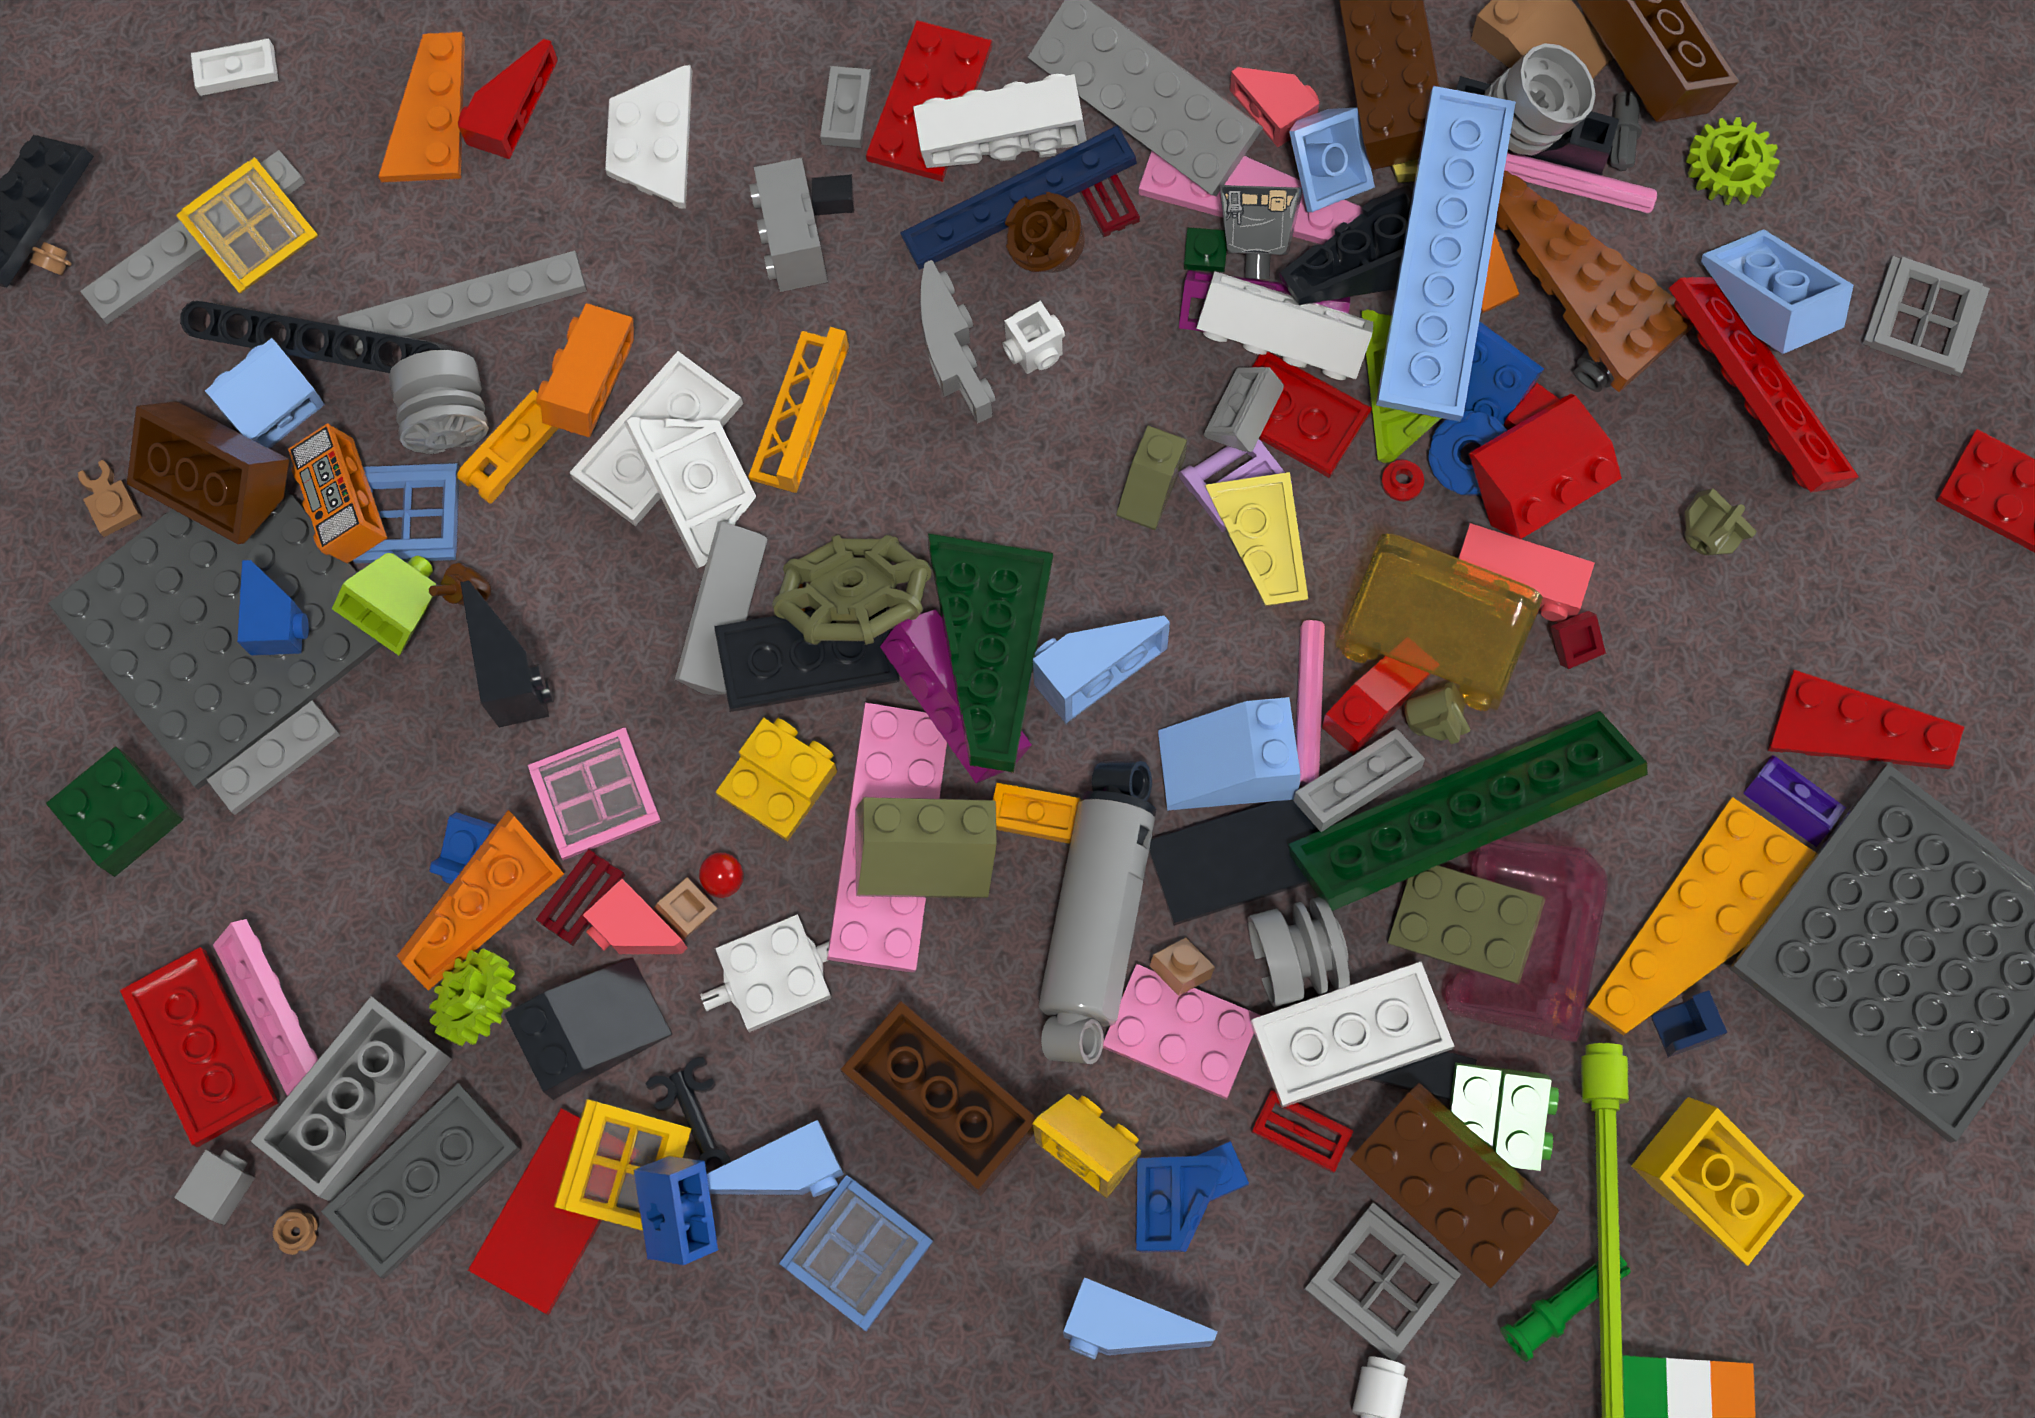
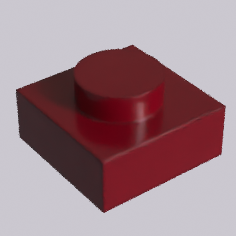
[1550,611,1606,669]

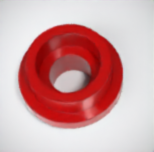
[1381,460,1424,501]

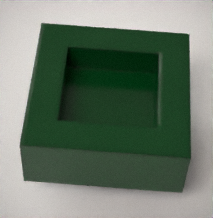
[1184,227,1227,273]

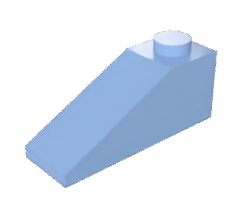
[707,1120,844,1197]

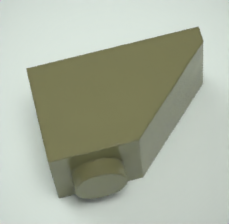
[1116,426,1187,530]

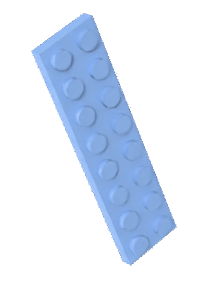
[1376,86,1516,422]

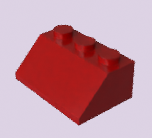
[1469,393,1622,539]

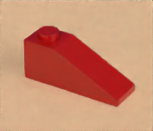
[458,39,558,159]
[1322,637,1440,755]

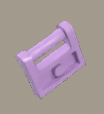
[1178,439,1292,532]

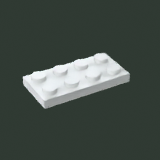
[570,351,743,526]
[1250,962,1454,1108]

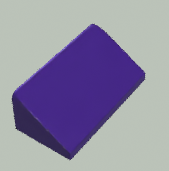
[1743,755,1846,847]

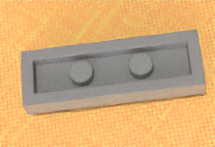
[207,701,340,815]
[1293,729,1425,832]

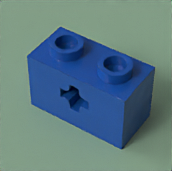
[634,1156,718,1265]

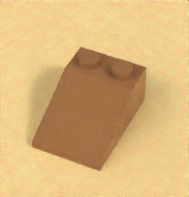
[1471,0,1614,79]

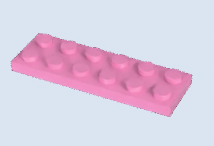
[827,702,947,972]

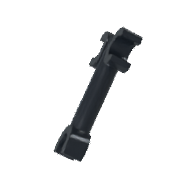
[646,1057,732,1174]

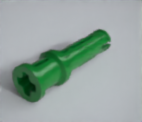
[1500,1255,1631,1362]

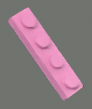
[213,919,318,1096]

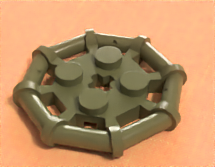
[772,535,931,645]

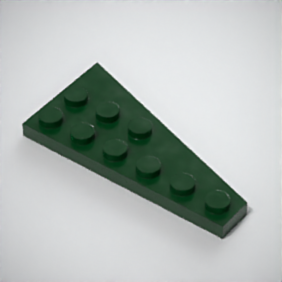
[928,533,1054,773]

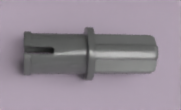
[1610,92,1642,171]

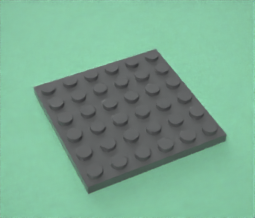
[48,488,383,790]
[1729,763,2035,1143]

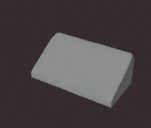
[1204,367,1284,452]

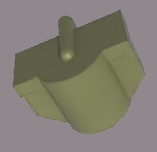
[1684,488,1757,555]
[1405,682,1471,744]

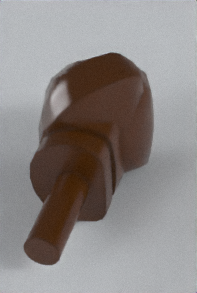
[429,563,492,606]

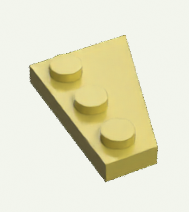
[1205,472,1308,606]

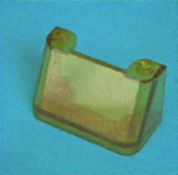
[1336,533,1543,711]

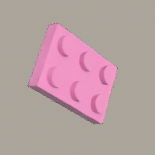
[1103,964,1261,1100]

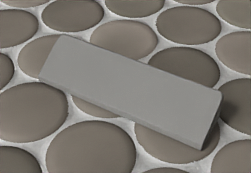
[675,521,767,695]

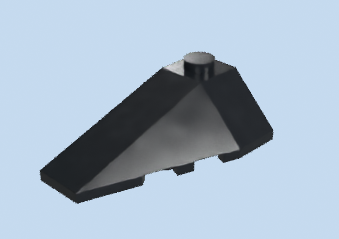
[1280,185,1413,305]

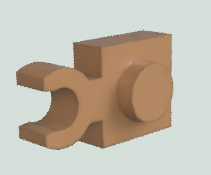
[78,460,142,537]

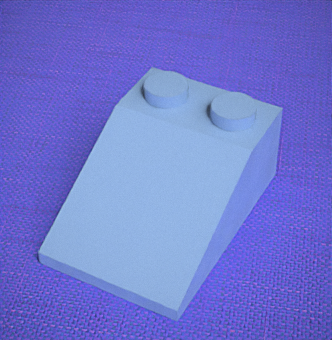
[1701,229,1854,354]
[1033,616,1170,724]
[1158,697,1301,811]
[1063,1277,1218,1360]

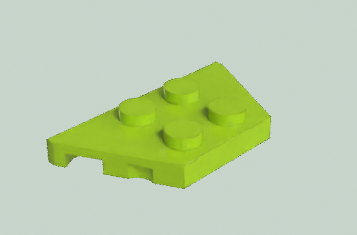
[1362,310,1441,463]

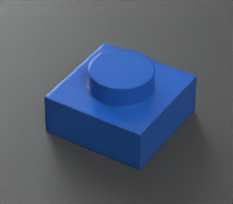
[1197,1141,1249,1202]

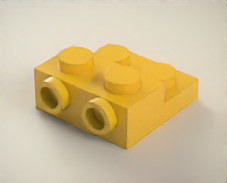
[716,717,837,841]

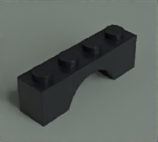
[1456,76,1620,175]

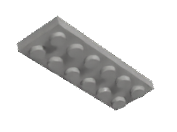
[1028,0,1264,196]

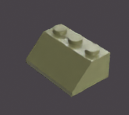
[855,797,997,898]

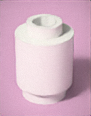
[1352,1356,1408,1418]

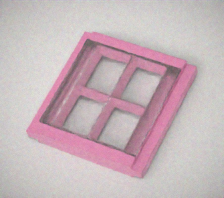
[528,727,661,860]

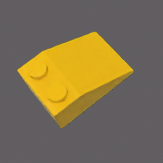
[1033,1093,1141,1198]
[1631,1097,1804,1266]

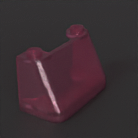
[1446,840,1608,1042]

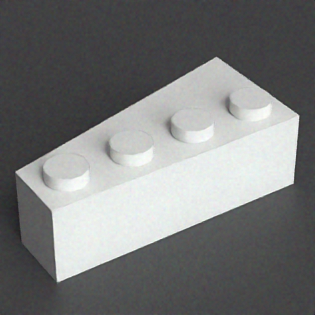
[913,74,1086,168]

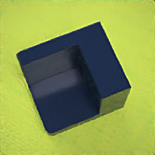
[1652,990,1727,1058]

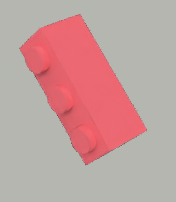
[1450,523,1595,623]

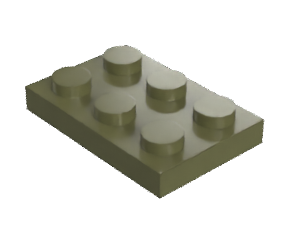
[1388,866,1546,985]

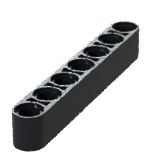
[180,301,457,373]

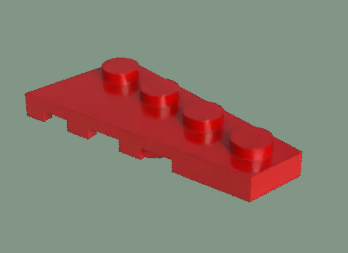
[1768,670,1965,769]

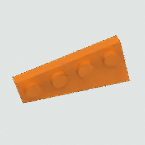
[378,32,465,182]
[397,810,564,991]

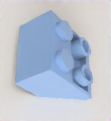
[205,338,325,449]

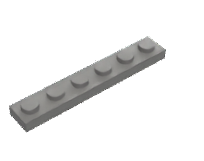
[80,150,305,324]
[338,251,587,356]

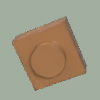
[653,877,717,941]
[1150,938,1215,996]

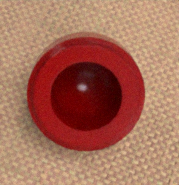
[699,853,744,898]

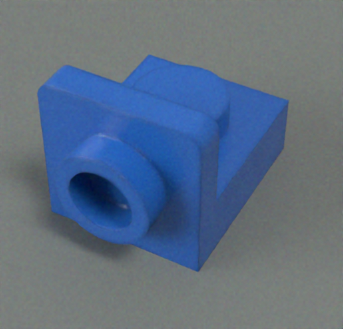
[429,812,496,884]

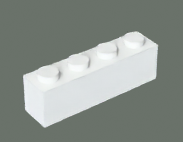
[1196,271,1373,380]

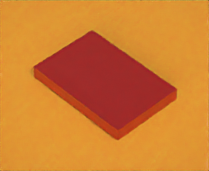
[1252,351,1372,478]

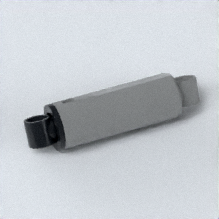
[1039,760,1157,1064]

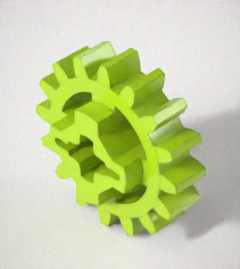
[1686,117,1780,205]
[429,948,516,1046]

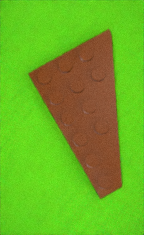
[1496,171,1694,392]

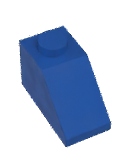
[237,560,309,656]

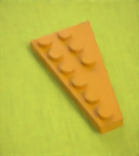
[1586,797,1816,1036]

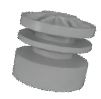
[1484,43,1596,155]
[389,350,489,454]
[1248,897,1350,1007]

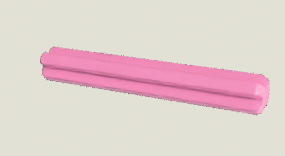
[1504,151,1657,213]
[1296,620,1325,787]

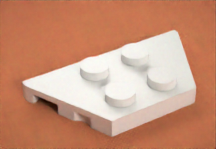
[605,65,692,208]
[624,417,756,568]

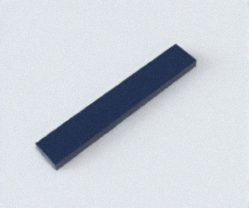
[900,125,1137,270]

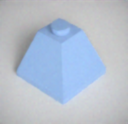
[1289,107,1375,212]

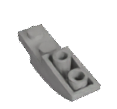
[920,260,995,424]

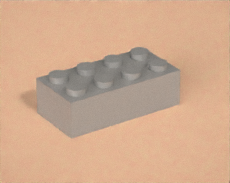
[251,996,452,1202]

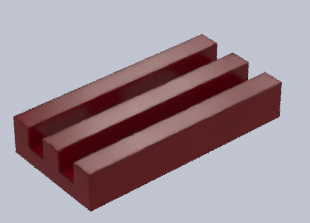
[1079,174,1140,238]
[536,849,626,946]

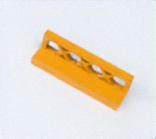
[748,327,849,493]

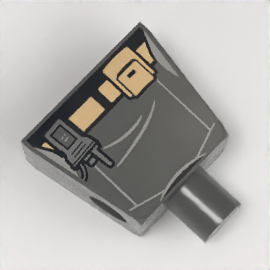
[1220,185,1302,279]

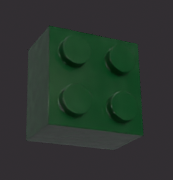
[46,746,183,877]

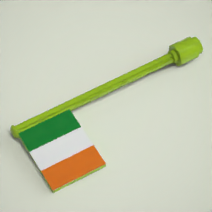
[1581,1043,1756,1418]

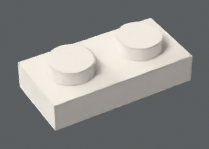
[191,39,278,96]

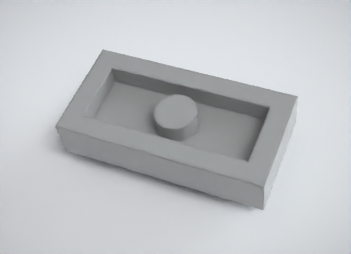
[820,66,872,148]

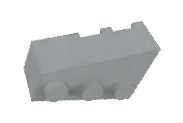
[749,158,828,292]

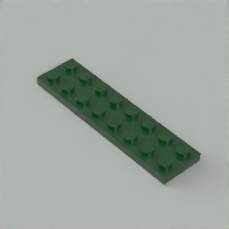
[1288,711,1648,911]

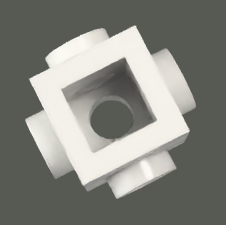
[1002,301,1065,374]

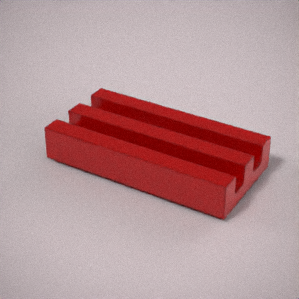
[1251,1090,1354,1173]

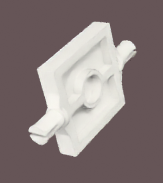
[700,914,832,1032]

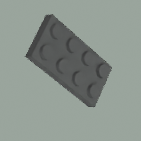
[321,1083,521,1279]

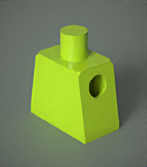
[332,553,436,656]

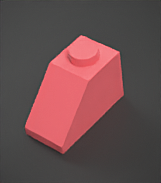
[1230,67,1319,147]
[583,879,687,954]

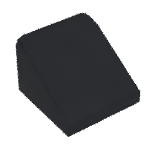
[812,174,855,216]

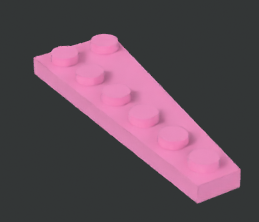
[1138,151,1362,245]

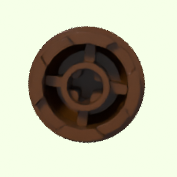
[1005,192,1085,273]

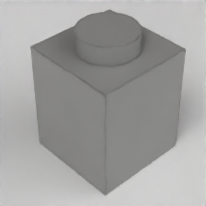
[174,1149,255,1225]

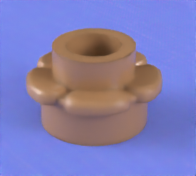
[30,242,72,276]
[273,1209,318,1255]

